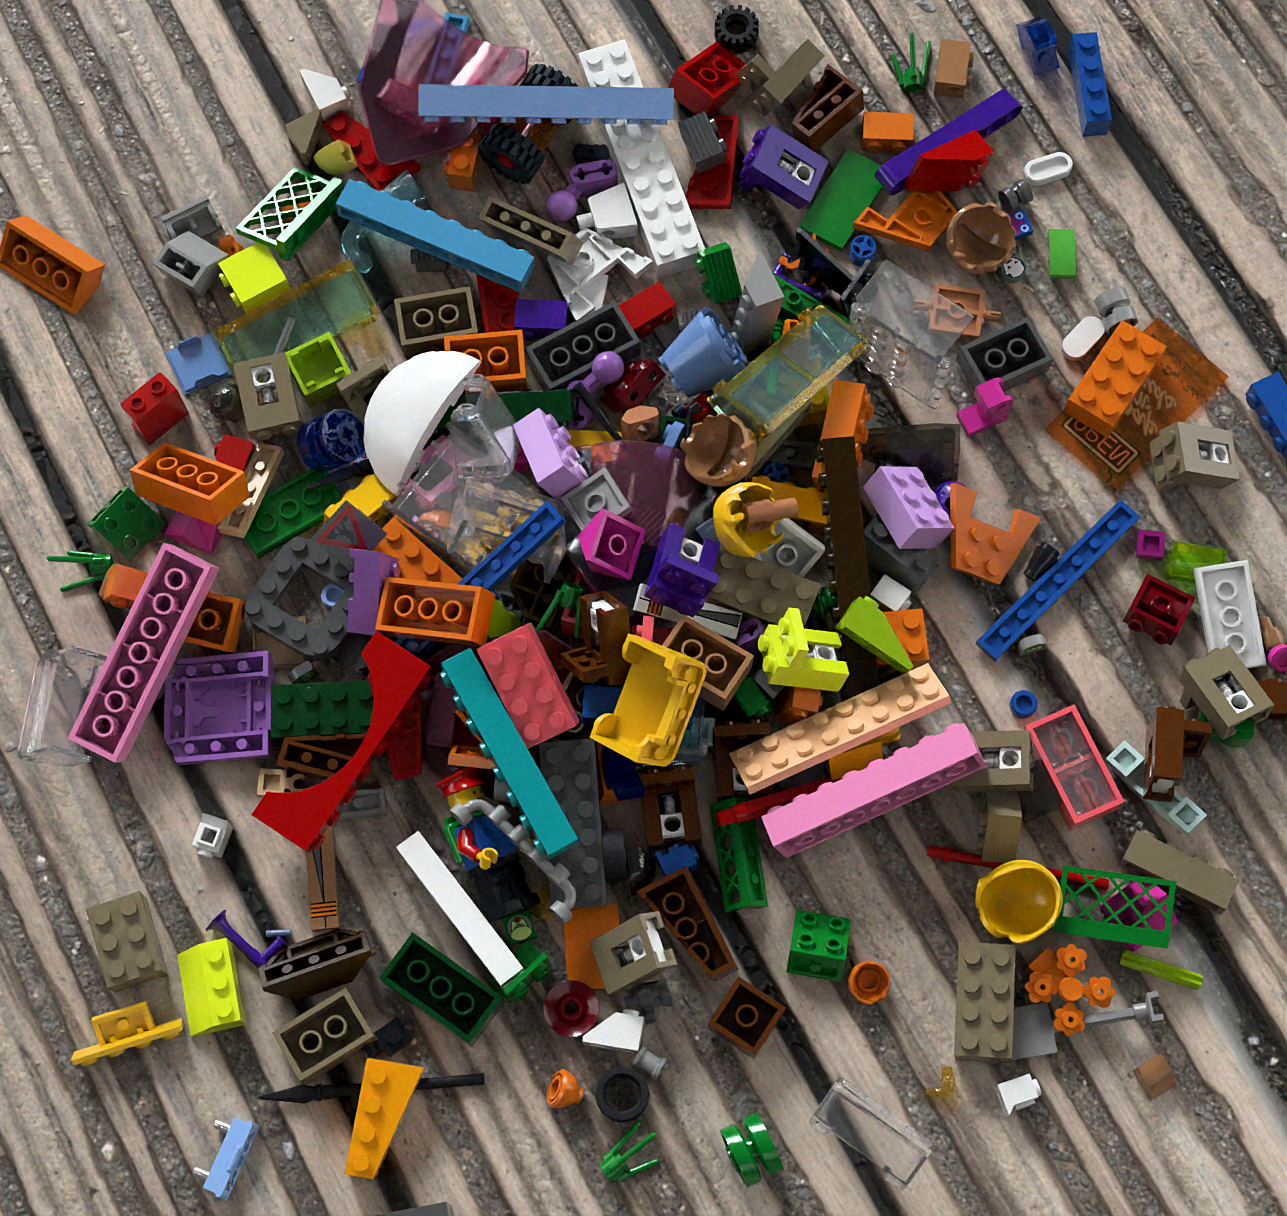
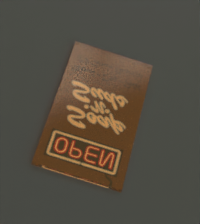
[1045,317,1229,491]

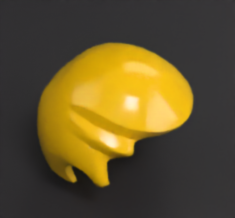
[713,482,783,558]

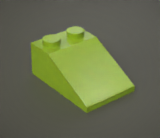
[835,596,913,674]

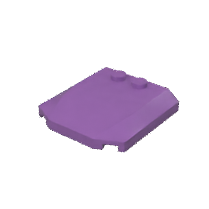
[164,651,275,765]

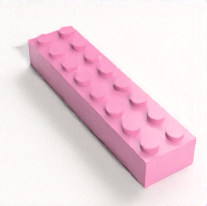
[68,543,220,763]
[761,723,987,858]

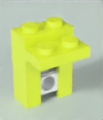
[758,607,849,692]

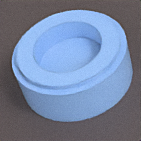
[321,583,344,610]

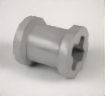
[631,1045,668,1081]

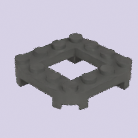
[245,536,354,663]

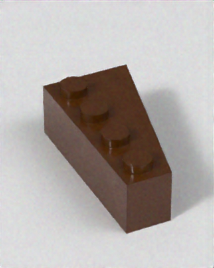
[636,866,739,982]

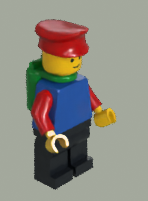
[435,767,541,923]

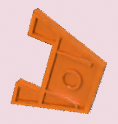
[852,191,958,252]
[950,483,1041,585]

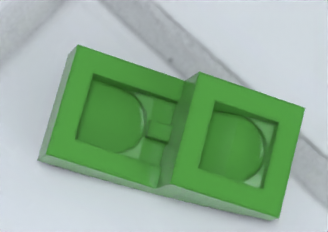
[1047,229,1076,279]

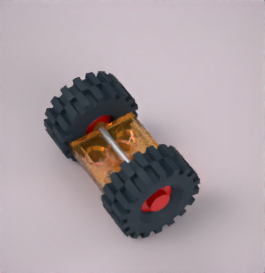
[478,64,579,184]

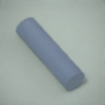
[266,929,292,937]

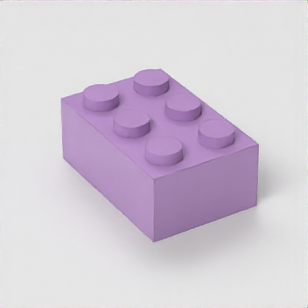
[513,408,588,506]
[863,466,954,549]

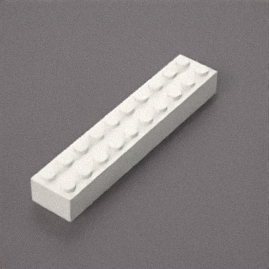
[578,39,705,279]

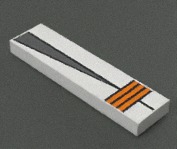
[633,584,743,640]

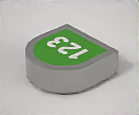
[1017,634,1047,656]

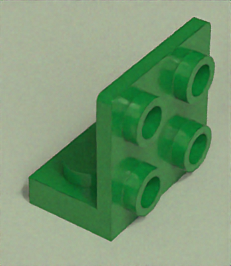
[86,487,165,560]
[786,910,851,982]
[487,940,551,1004]

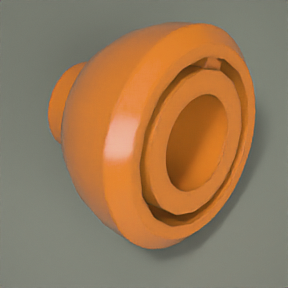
[547,1069,584,1109]

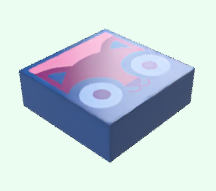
[1008,209,1034,240]

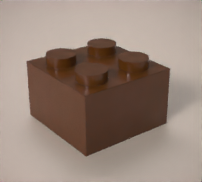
[707,976,786,1060]

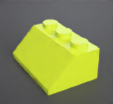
[177,938,247,1037]

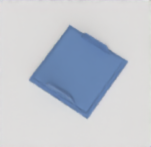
[165,332,232,396]

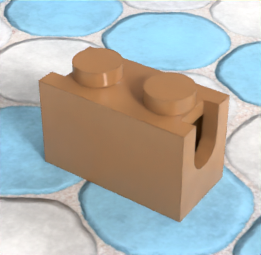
[933,39,974,98]

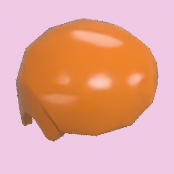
[848,960,890,1005]

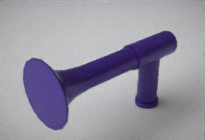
[772,253,832,305]
[206,909,287,968]

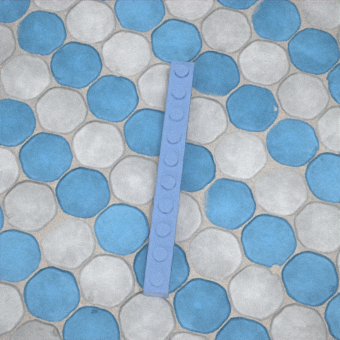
[418,84,674,125]

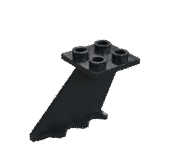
[794,227,878,322]

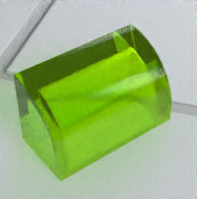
[1165,541,1227,584]

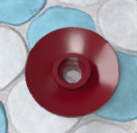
[543,980,600,1037]

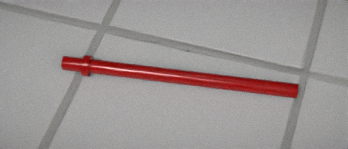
[927,845,1109,890]

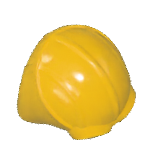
[975,860,1063,944]

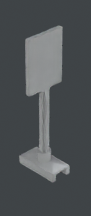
[990,991,1164,1064]

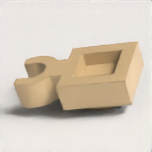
[257,768,307,797]

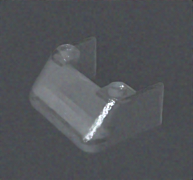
[447,473,566,583]
[18,646,108,766]
[809,1077,935,1191]

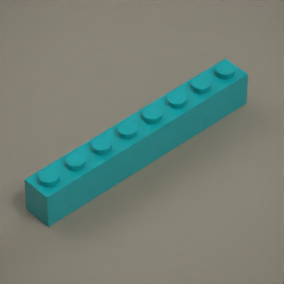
[439,648,578,861]

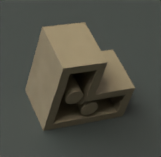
[976,791,1022,863]

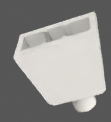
[576,183,638,239]

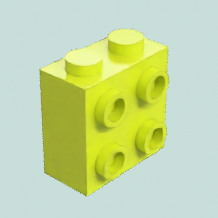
[218,242,290,314]

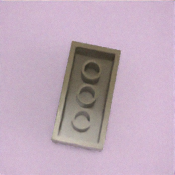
[705,544,821,627]
[954,942,1016,1063]

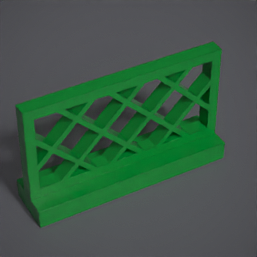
[236,167,344,261]
[1054,865,1177,949]

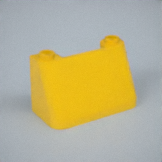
[590,634,707,766]

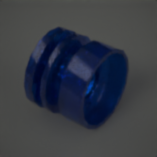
[296,408,365,473]

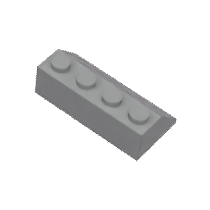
[731,253,785,354]

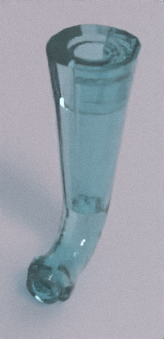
[341,169,426,273]

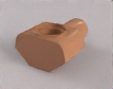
[621,406,659,460]
[739,497,798,534]

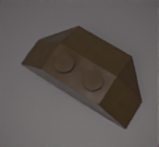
[509,525,578,629]
[258,929,371,1000]

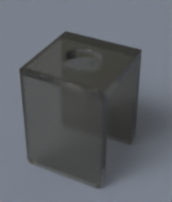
[1017,759,1062,823]

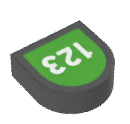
[288,661,319,684]

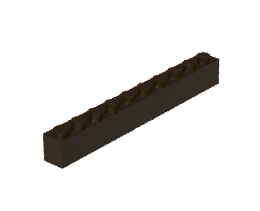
[815,436,879,702]

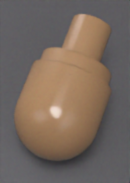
[1259,617,1285,653]

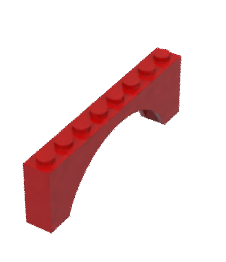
[251,631,434,854]

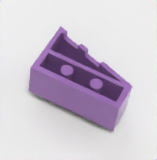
[347,548,400,637]

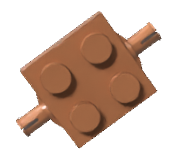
[913,283,1001,340]

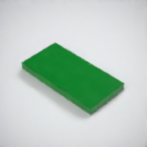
[798,148,883,252]
[245,462,343,559]

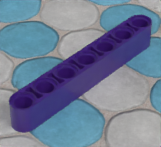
[874,89,1023,196]

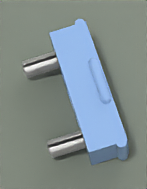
[193,1117,259,1200]

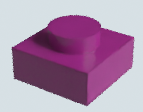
[1135,530,1165,561]

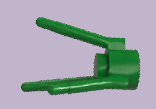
[891,32,931,93]
[47,550,113,592]
[535,581,583,639]
[599,1121,659,1183]

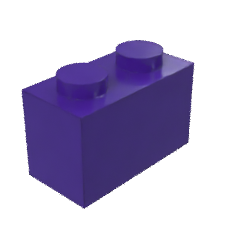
[514,299,569,341]

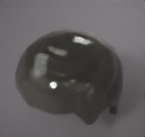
[208,383,244,423]

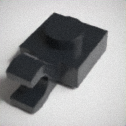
[361,1017,413,1058]

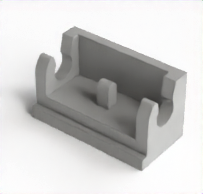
[161,195,223,239]

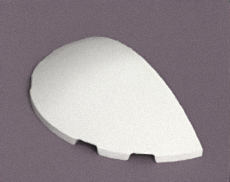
[363,351,481,496]

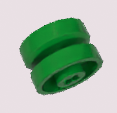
[720,1112,784,1188]

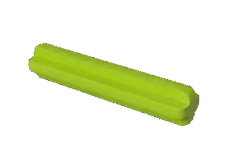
[1120,950,1203,990]

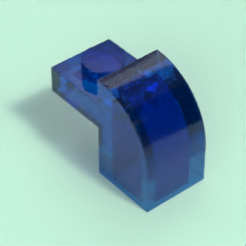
[1016,17,1060,75]
[601,745,646,801]

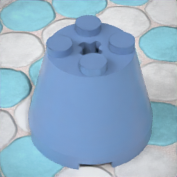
[659,307,751,398]

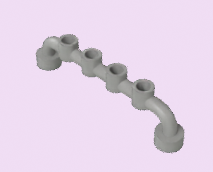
[449,799,577,924]

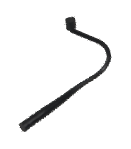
[573,382,703,480]

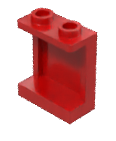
[120,372,189,446]

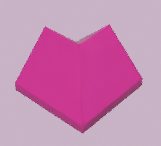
[578,509,646,580]
[164,511,222,555]
[1100,876,1178,952]

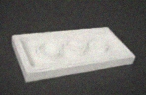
[1193,560,1267,669]

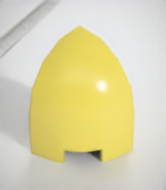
[314,140,358,175]

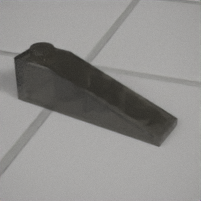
[860,423,961,484]

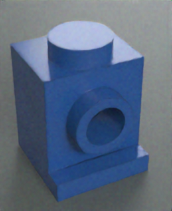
[655,844,699,877]

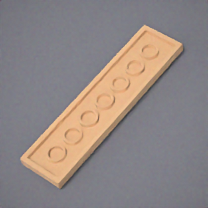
[729,663,951,794]

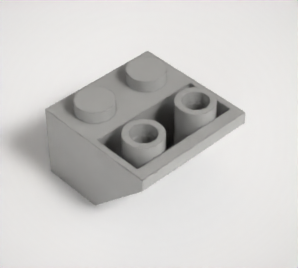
[152,231,230,297]

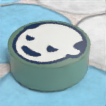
[999,256,1026,283]

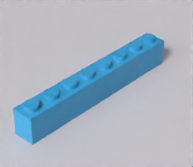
[336,179,535,293]

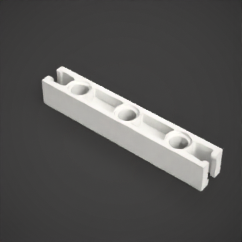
[396,831,524,990]

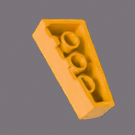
[749,476,827,535]
[345,1058,425,1179]

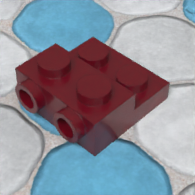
[1123,574,1195,646]

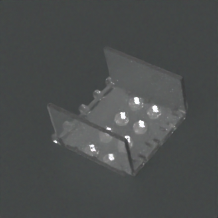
[845,259,974,410]
[382,422,544,576]

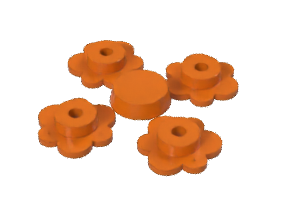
[1025,944,1115,1036]

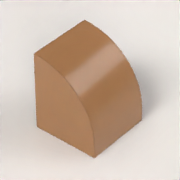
[1132,1053,1176,1100]

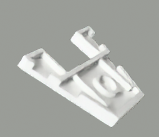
[547,228,653,321]

